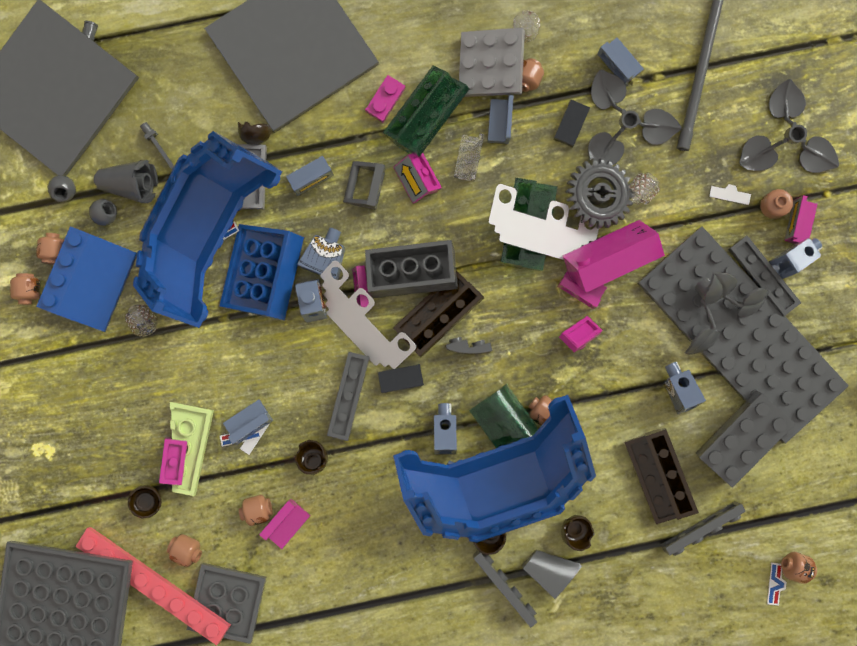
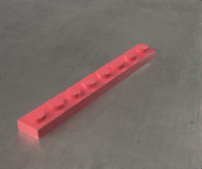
[75,527,231,646]

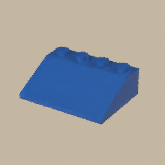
[219,224,304,321]
[36,226,137,332]

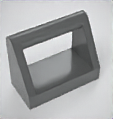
[343,161,386,210]

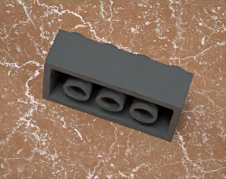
[365,240,458,298]
[696,390,795,488]

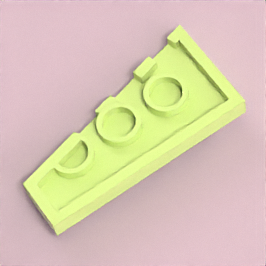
[170,402,214,496]

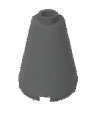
[94,160,158,203]

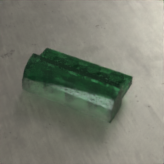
[383,65,470,157]
[500,178,558,272]
[469,384,539,448]

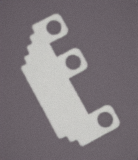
[489,184,599,260]
[320,261,416,369]

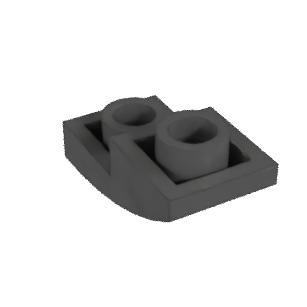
[446,337,492,354]

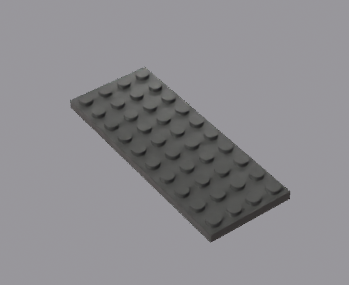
[637,226,849,444]

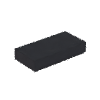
[554,100,590,148]
[378,364,424,393]

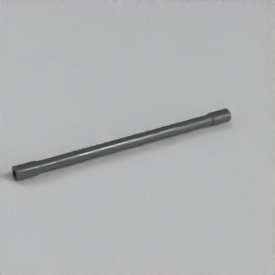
[677,0,724,151]

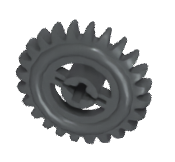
[565,158,634,229]

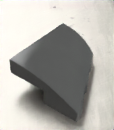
[521,549,582,599]

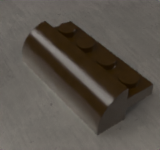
[393,270,484,358]
[624,428,699,525]

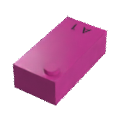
[563,220,665,293]

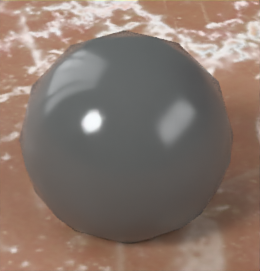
[47,175,76,202]
[89,199,117,226]

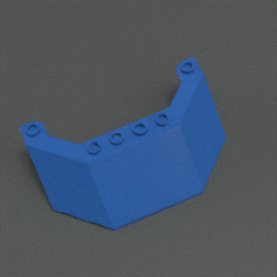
[133,131,282,328]
[393,395,596,542]

